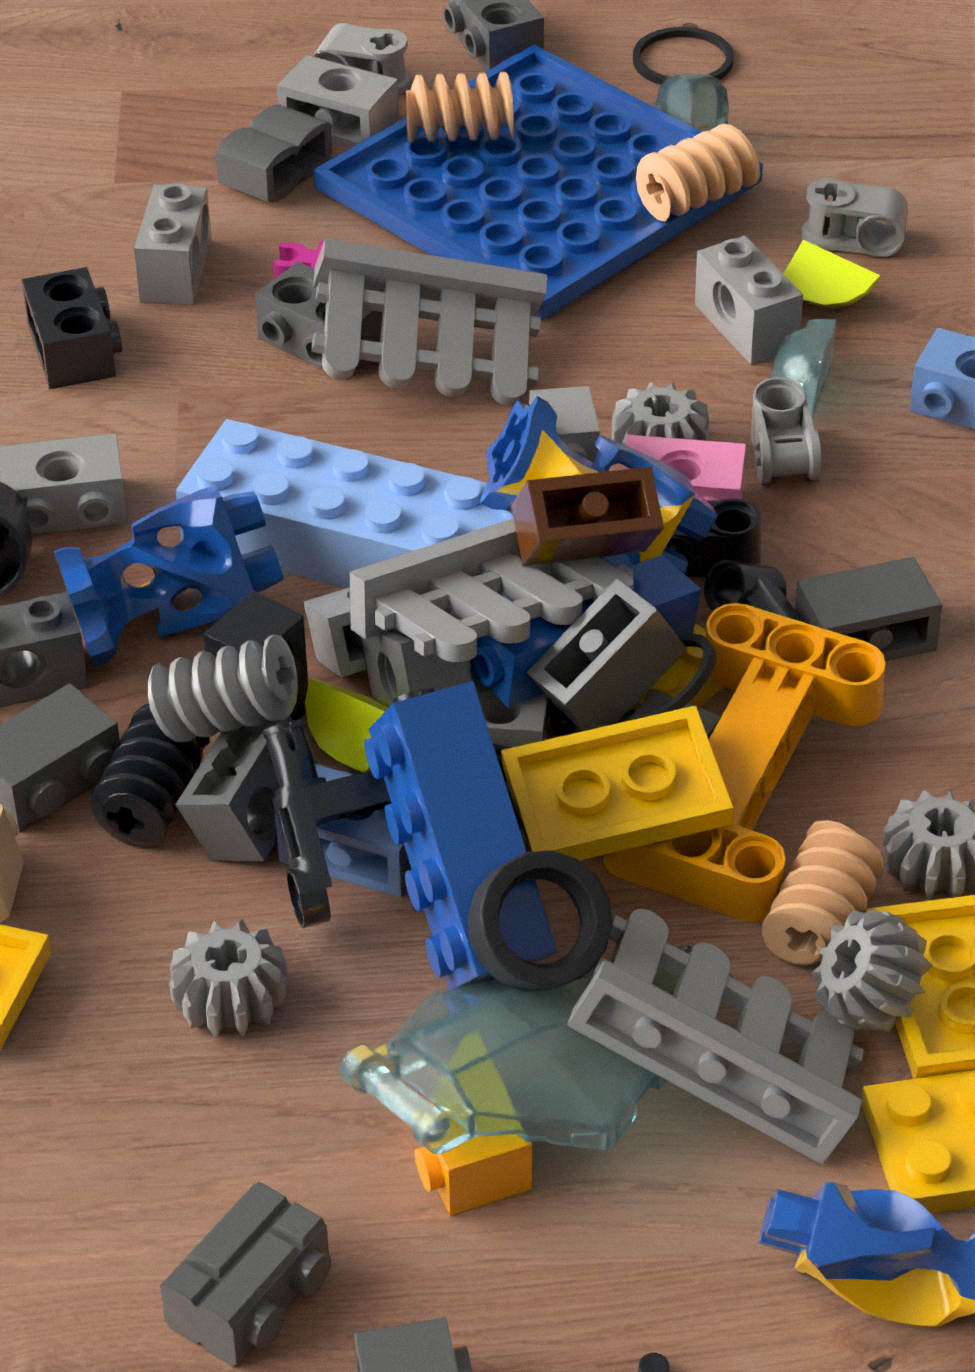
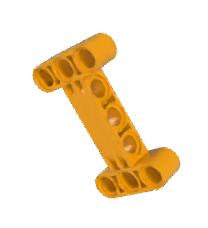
[602,603,886,923]

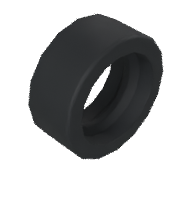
[467,850,613,992]

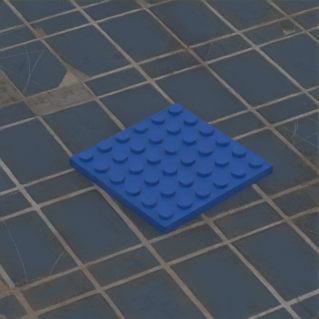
[313,44,763,320]

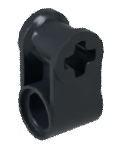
[666,499,761,577]

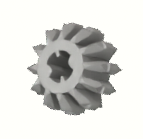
[612,382,710,445]
[882,789,975,901]
[811,909,932,1032]
[169,919,287,1038]

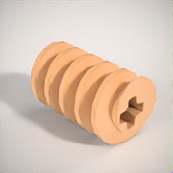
[406,72,514,143]
[636,124,760,222]
[762,820,885,966]

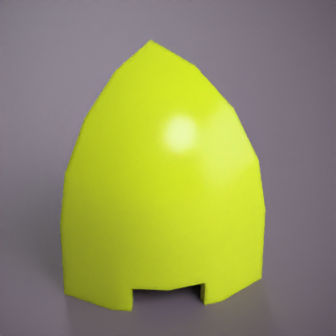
[784,240,880,309]
[305,678,390,772]

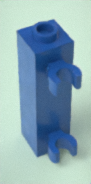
[471,554,701,707]

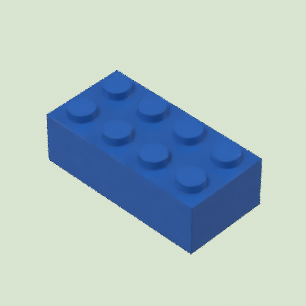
[365,681,558,991]

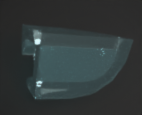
[656,72,729,132]
[769,319,836,419]

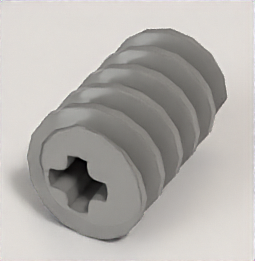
[148,635,298,742]

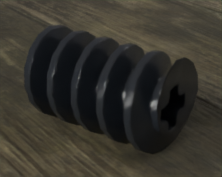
[91,704,210,848]

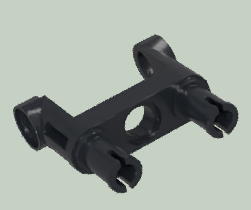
[262,688,434,928]

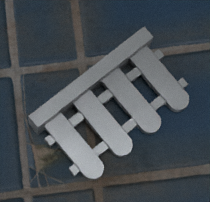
[312,238,547,406]
[350,518,634,662]
[567,909,864,1165]

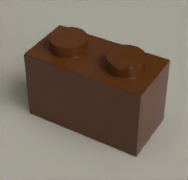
[511,466,664,566]

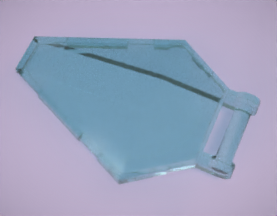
[339,945,734,1155]

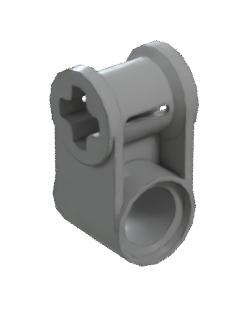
[312,23,412,95]
[801,179,908,257]
[750,377,822,484]

